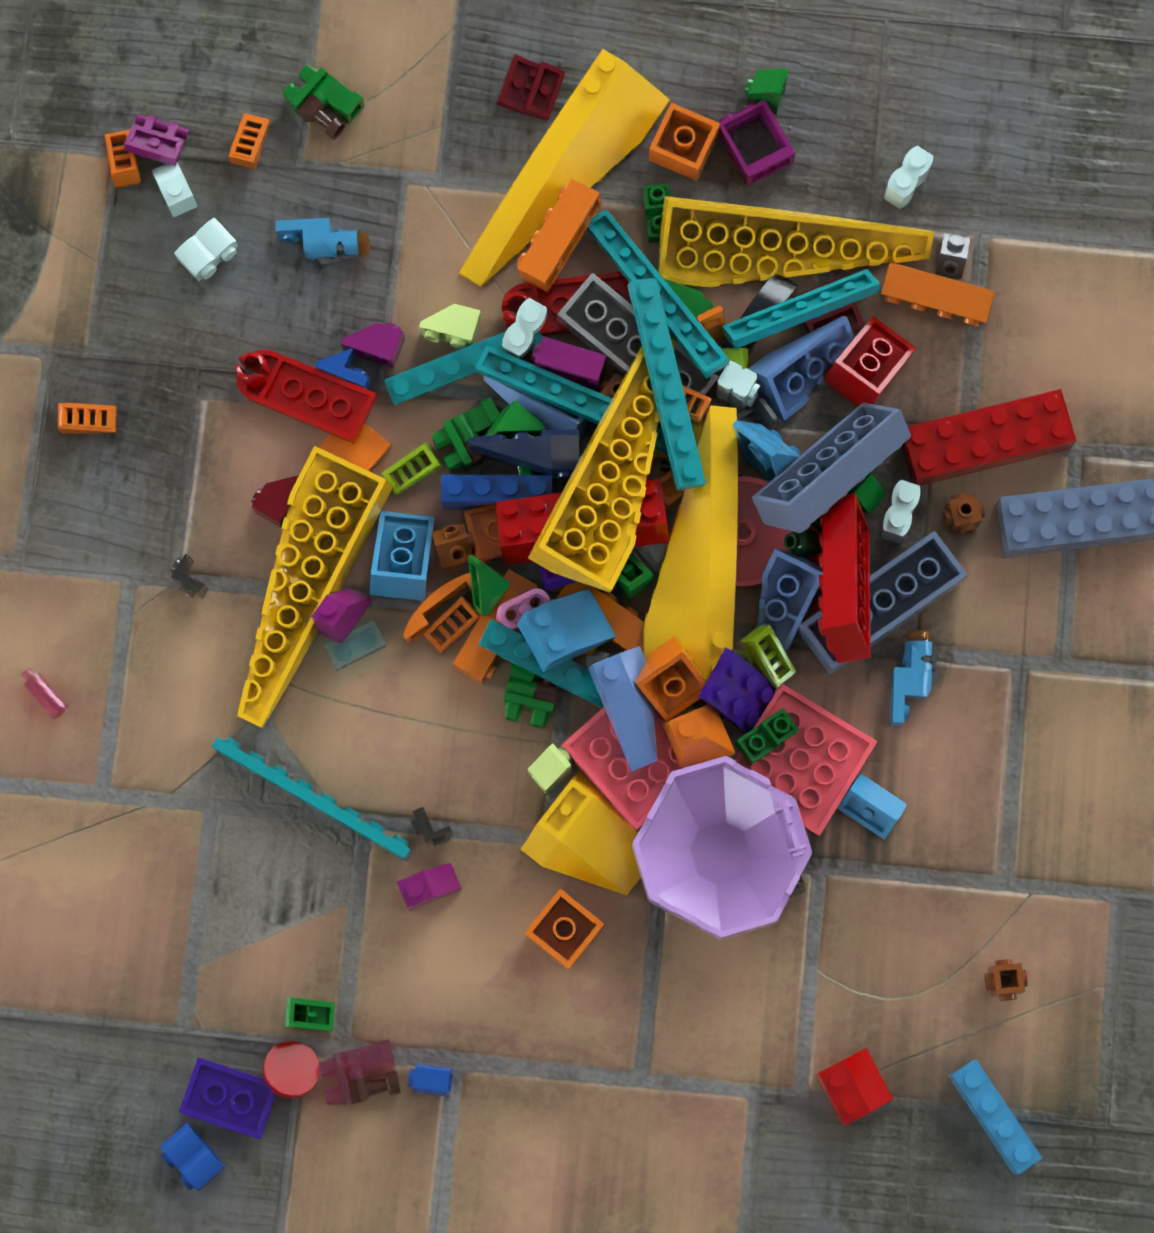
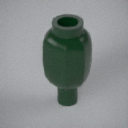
[784,529,822,556]

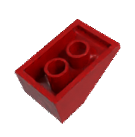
[823,316,916,406]

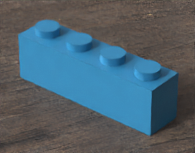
[948,1059,1042,1174]

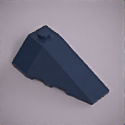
[468,429,579,480]

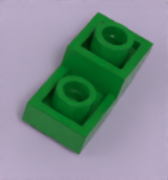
[643,183,671,243]
[734,708,800,766]

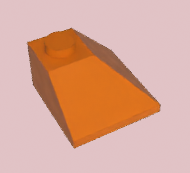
[635,636,707,722]
[662,705,736,769]

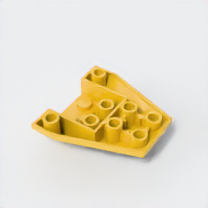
[520,770,642,896]

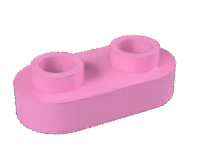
[496,589,550,629]

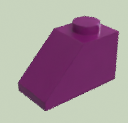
[341,322,405,368]
[311,588,372,644]
[397,863,461,911]

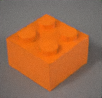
[648,103,720,181]
[524,889,605,971]

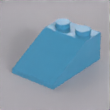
[733,420,802,481]
[370,511,435,601]
[517,589,616,672]

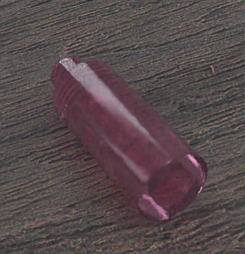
[22,668,68,719]

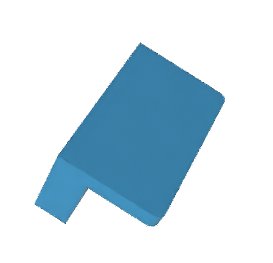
[837,774,907,840]

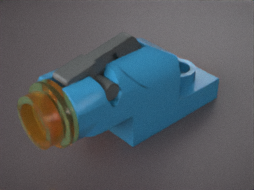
[275,218,370,266]
[890,630,939,727]

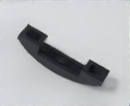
[721,274,798,357]

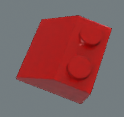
[816,1048,893,1126]

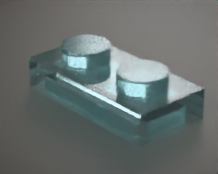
[324,620,386,671]

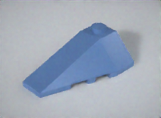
[748,316,855,421]
[483,376,592,442]
[756,548,823,671]
[588,646,658,772]

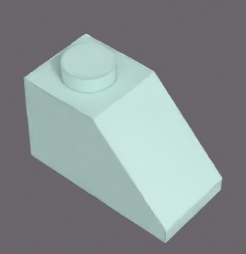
[151,163,198,218]

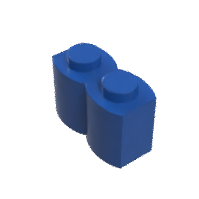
[408,1063,453,1097]
[160,1123,226,1191]

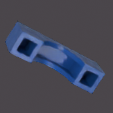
[441,475,552,510]

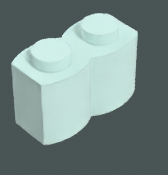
[884,146,933,209]
[174,218,238,281]
[502,298,547,358]
[880,480,920,544]

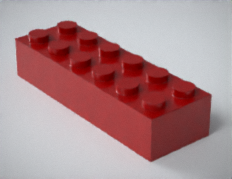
[902,389,1077,486]
[496,478,670,566]
[818,494,871,663]

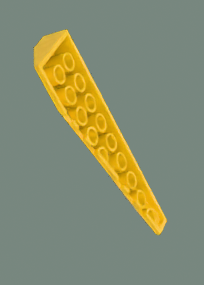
[459,49,670,288]
[657,196,934,288]
[528,338,676,592]
[642,406,738,680]
[237,446,393,728]

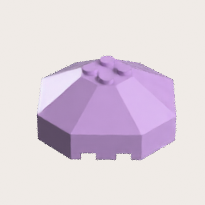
[632,756,812,940]

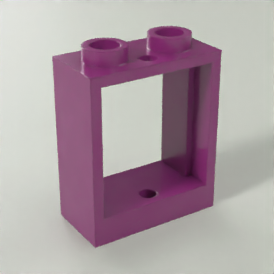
[718,100,796,186]
[532,336,606,393]

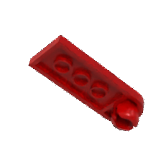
[501,271,632,337]
[235,350,378,444]

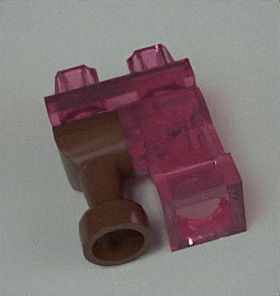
[319,1040,401,1106]

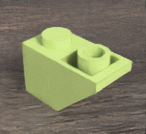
[419,304,482,349]
[528,744,572,794]

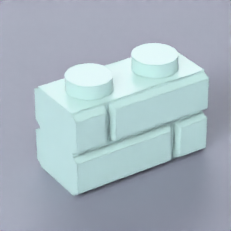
[715,361,760,412]

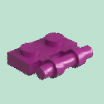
[124,114,189,166]

